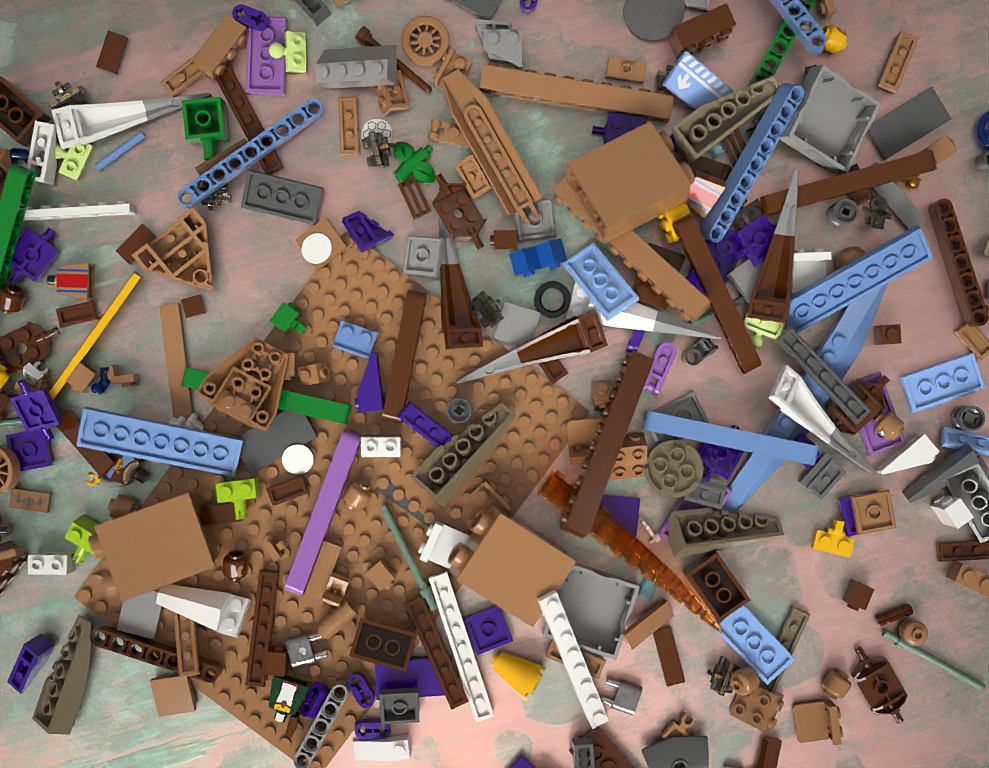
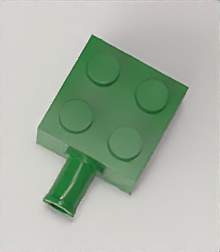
[182,97,229,161]

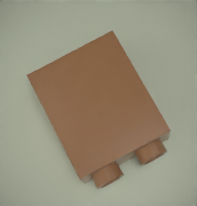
[566,121,695,243]
[88,492,216,602]
[448,505,576,627]

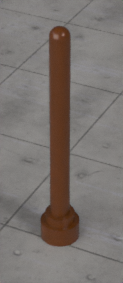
[355,26,432,93]

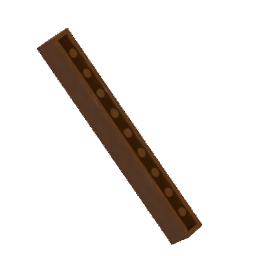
[560,350,654,539]

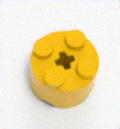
[657,203,691,245]

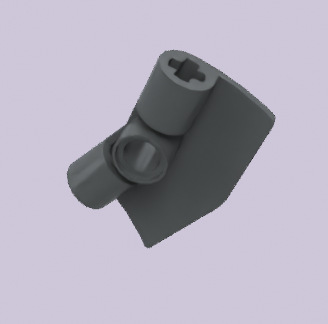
[641,736,709,768]

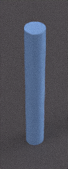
[95,131,146,171]

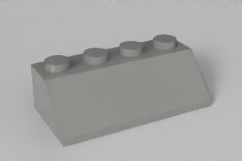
[315,45,397,89]
[943,455,989,543]

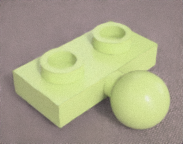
[269,31,307,73]
[55,143,94,181]
[743,308,785,348]

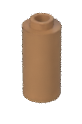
[317,599,359,639]

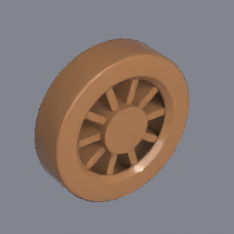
[401,16,450,67]
[0,445,20,493]

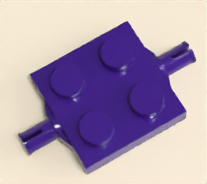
[592,112,647,145]
[733,214,778,267]
[9,227,60,284]
[10,379,63,441]
[698,425,745,482]

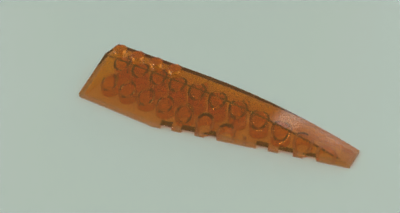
[537,470,723,634]

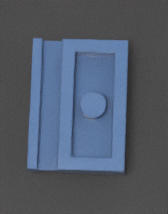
[332,320,378,359]

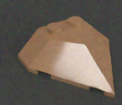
[132,207,213,292]

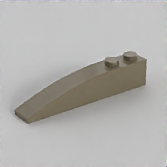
[671,76,780,165]
[410,403,516,507]
[668,508,785,557]
[32,615,91,735]

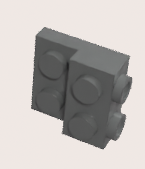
[379,687,420,725]

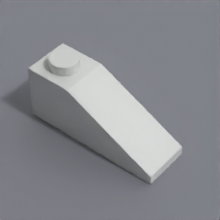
[27,121,57,185]
[875,433,940,475]
[352,733,412,761]

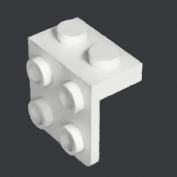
[792,249,831,294]
[418,521,470,569]

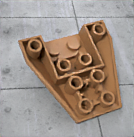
[196,336,289,431]

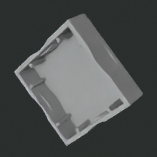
[780,65,881,174]
[542,563,640,660]

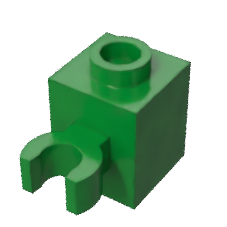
[270,302,308,334]

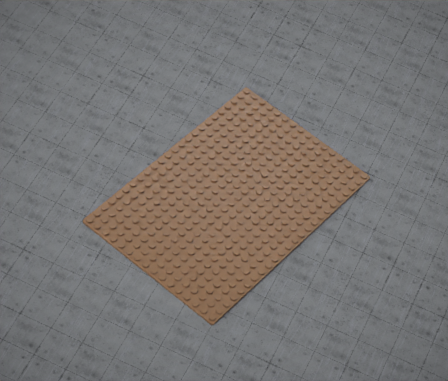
[75,231,589,768]

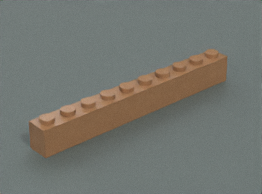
[479,63,674,123]
[552,175,711,323]

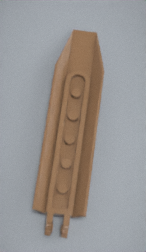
[441,69,542,225]

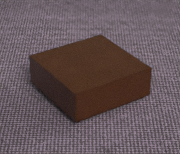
[181,295,206,318]
[285,712,301,737]

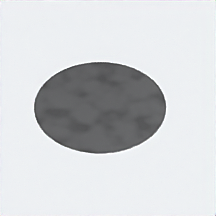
[623,0,685,40]

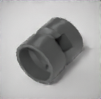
[826,199,859,228]
[447,398,472,423]
[950,405,985,431]

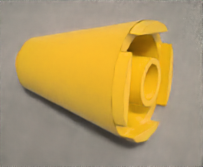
[491,652,546,702]

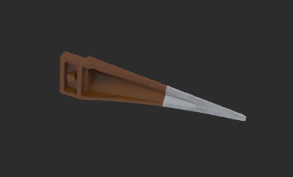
[747,168,799,324]
[439,216,483,349]
[456,309,608,384]

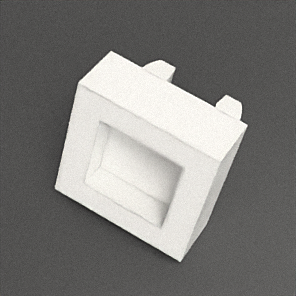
[23,361,48,386]

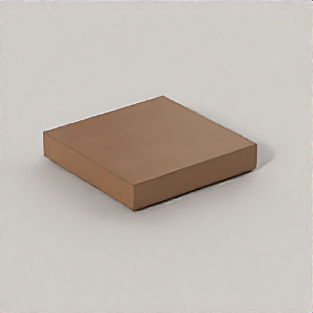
[295,217,348,271]
[850,490,897,535]
[150,674,197,717]

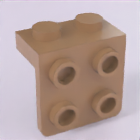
[567,416,604,464]
[610,432,647,480]
[730,686,784,732]
[793,700,843,745]

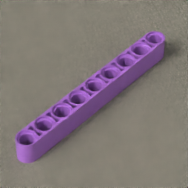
[284,429,363,596]

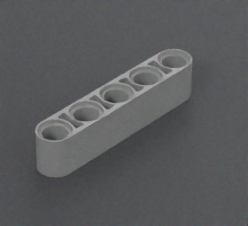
[293,680,350,768]

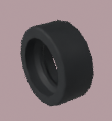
[534,281,571,318]

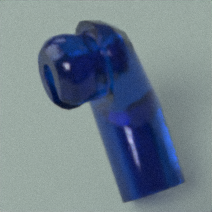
[9,148,29,164]
[91,367,111,394]

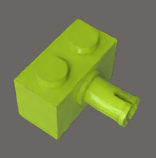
[215,477,261,520]
[64,515,99,563]

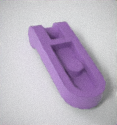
[643,342,676,396]

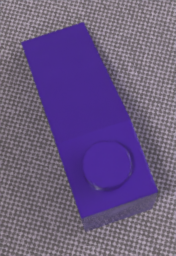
[355,352,384,413]
[7,634,55,694]

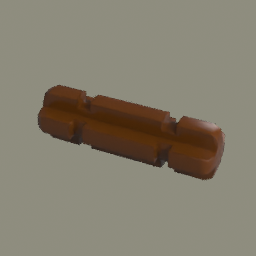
[875,604,914,626]

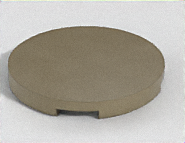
[645,440,704,498]

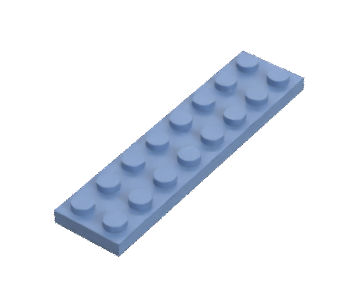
[786,225,933,333]
[76,407,243,477]

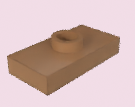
[606,57,647,84]

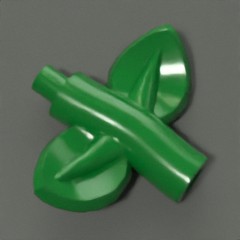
[393,142,435,183]

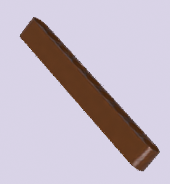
[760,150,937,216]
[672,214,762,374]

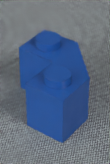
[509,239,568,278]

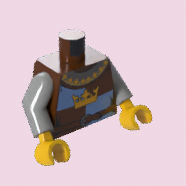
[85,453,149,488]

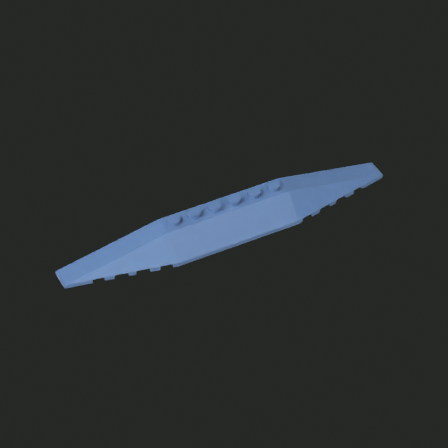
[722,283,888,513]

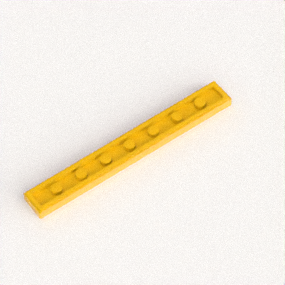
[48,271,140,400]

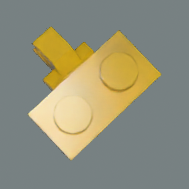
[811,519,855,558]

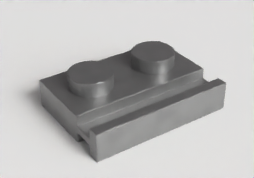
[799,453,846,500]
[683,477,728,510]

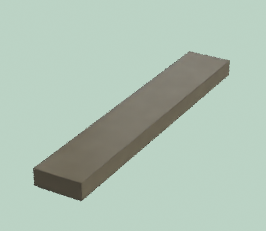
[759,606,811,692]

